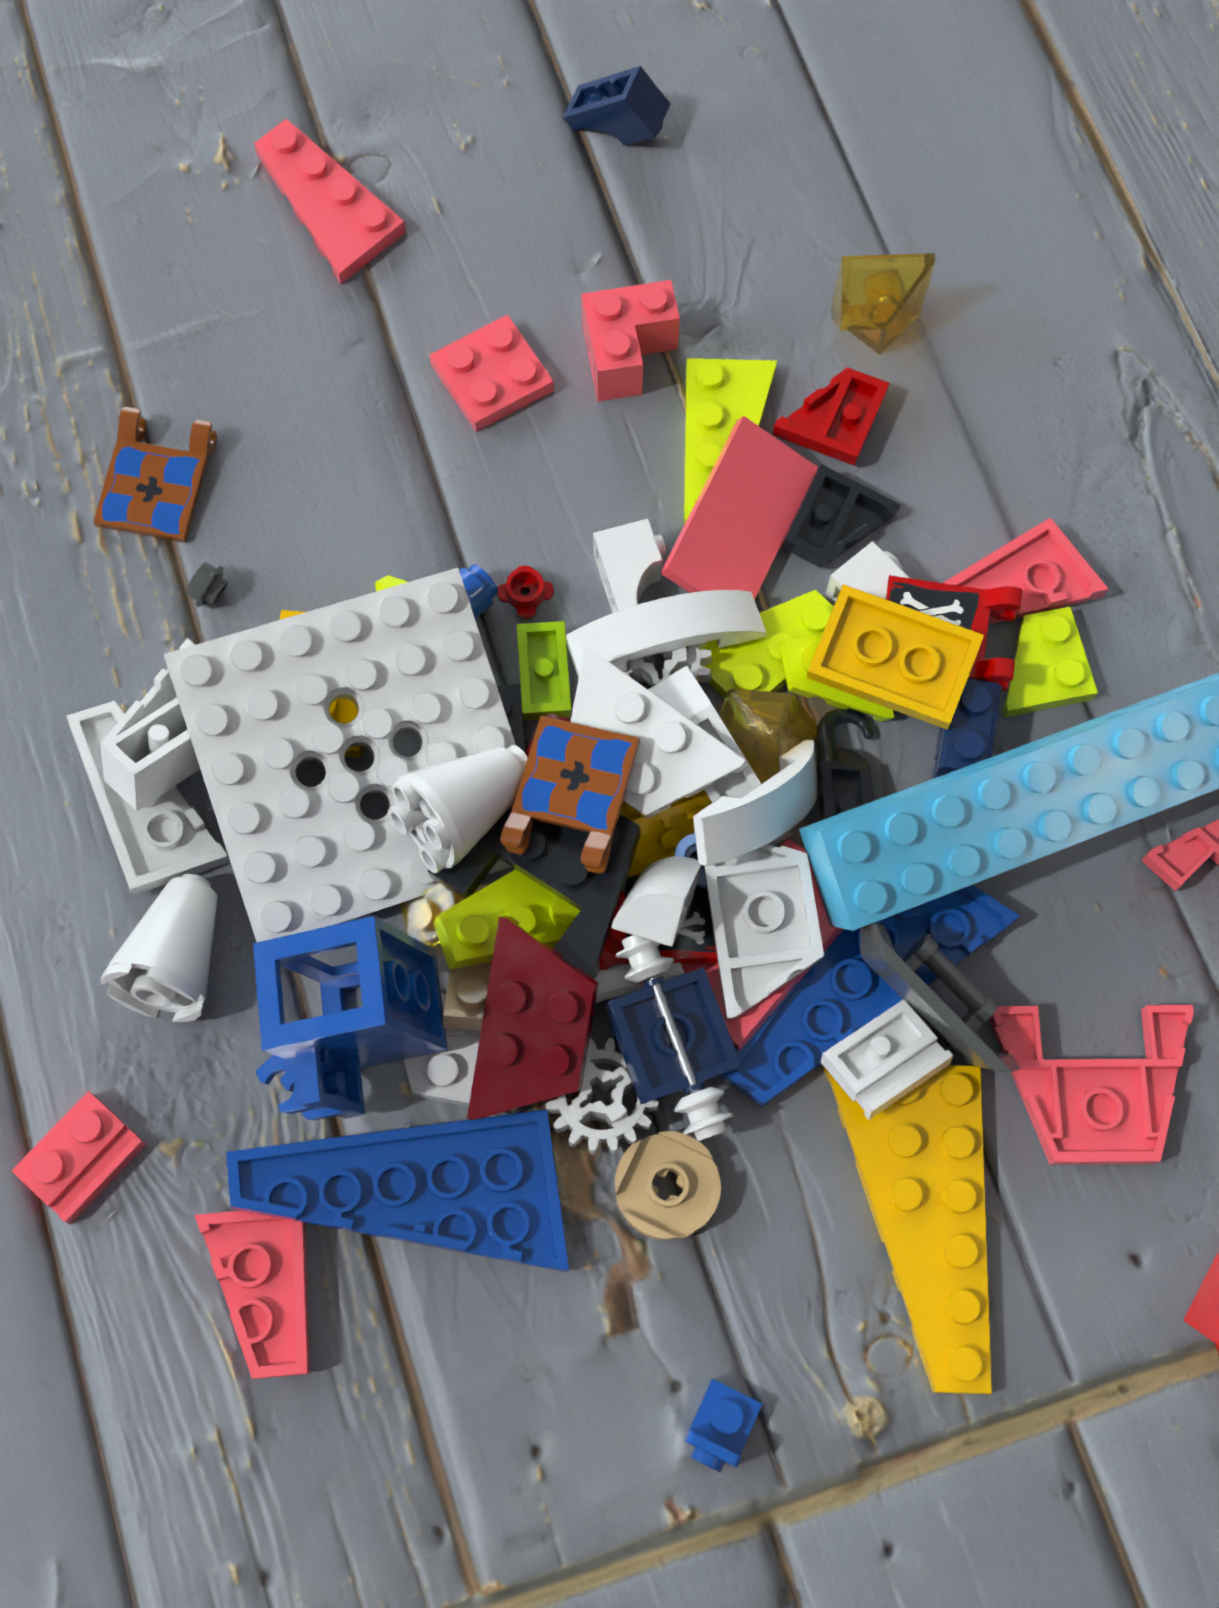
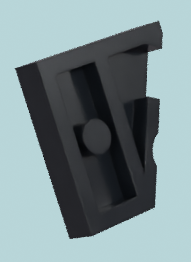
[780,464,901,568]

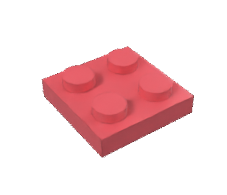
[429,314,554,432]

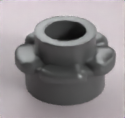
[185,562,228,607]

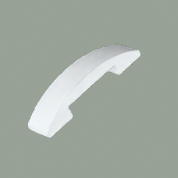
[566,590,766,679]
[693,739,818,866]

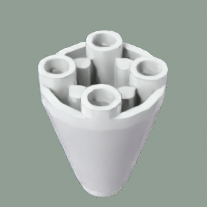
[388,745,528,873]

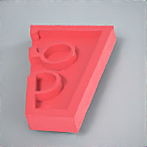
[194,1211,311,1379]

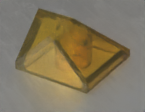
[831,253,935,355]
[719,688,817,784]

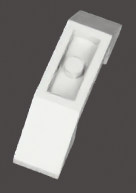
[648,665,792,845]

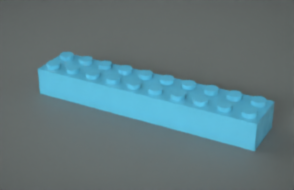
[799,673,1219,931]

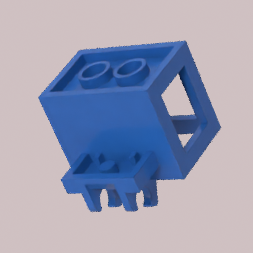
[253,916,448,1121]

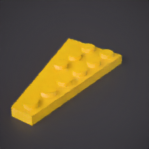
[822,1064,992,1395]

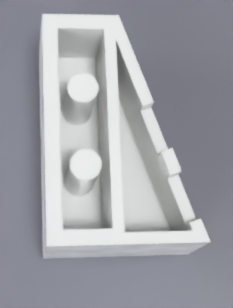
[100,638,200,811]

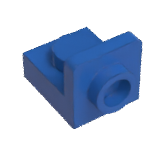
[683,1379,762,1473]

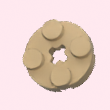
[614,1131,721,1241]

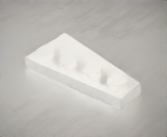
[66,701,229,896]

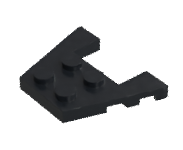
[427,806,641,980]

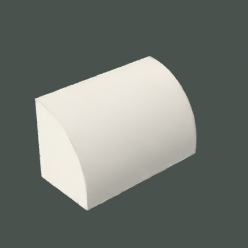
[611,856,702,947]

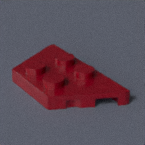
[467,915,599,1120]

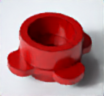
[497,565,554,619]

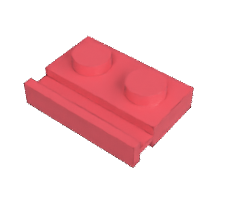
[12,1091,146,1225]

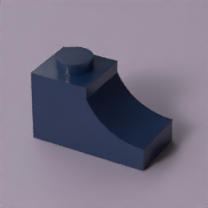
[563,66,671,146]

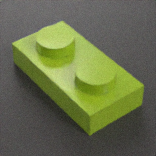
[516,621,572,721]

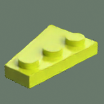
[433,869,580,970]

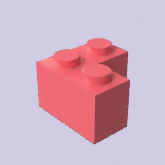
[581,280,680,402]

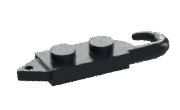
[816,709,874,821]

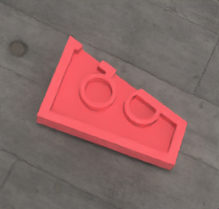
[943,517,1108,625]

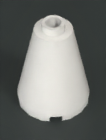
[100,874,218,1023]

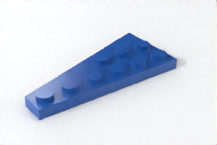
[720,884,1020,1107]
[226,1110,569,1273]

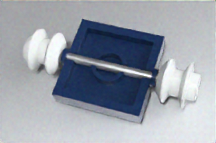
[603,935,742,1141]

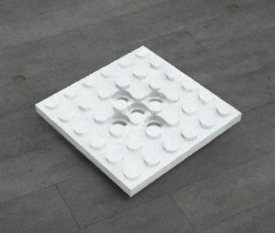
[163,568,516,942]

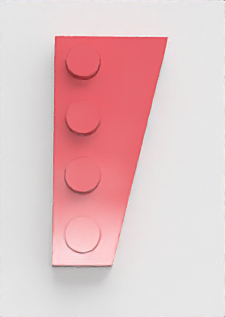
[254,118,406,284]

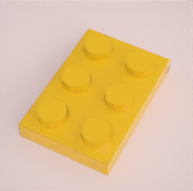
[807,584,984,730]

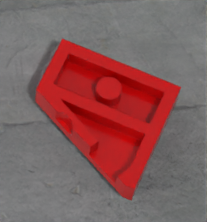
[772,367,890,466]

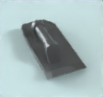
[860,923,1020,1072]

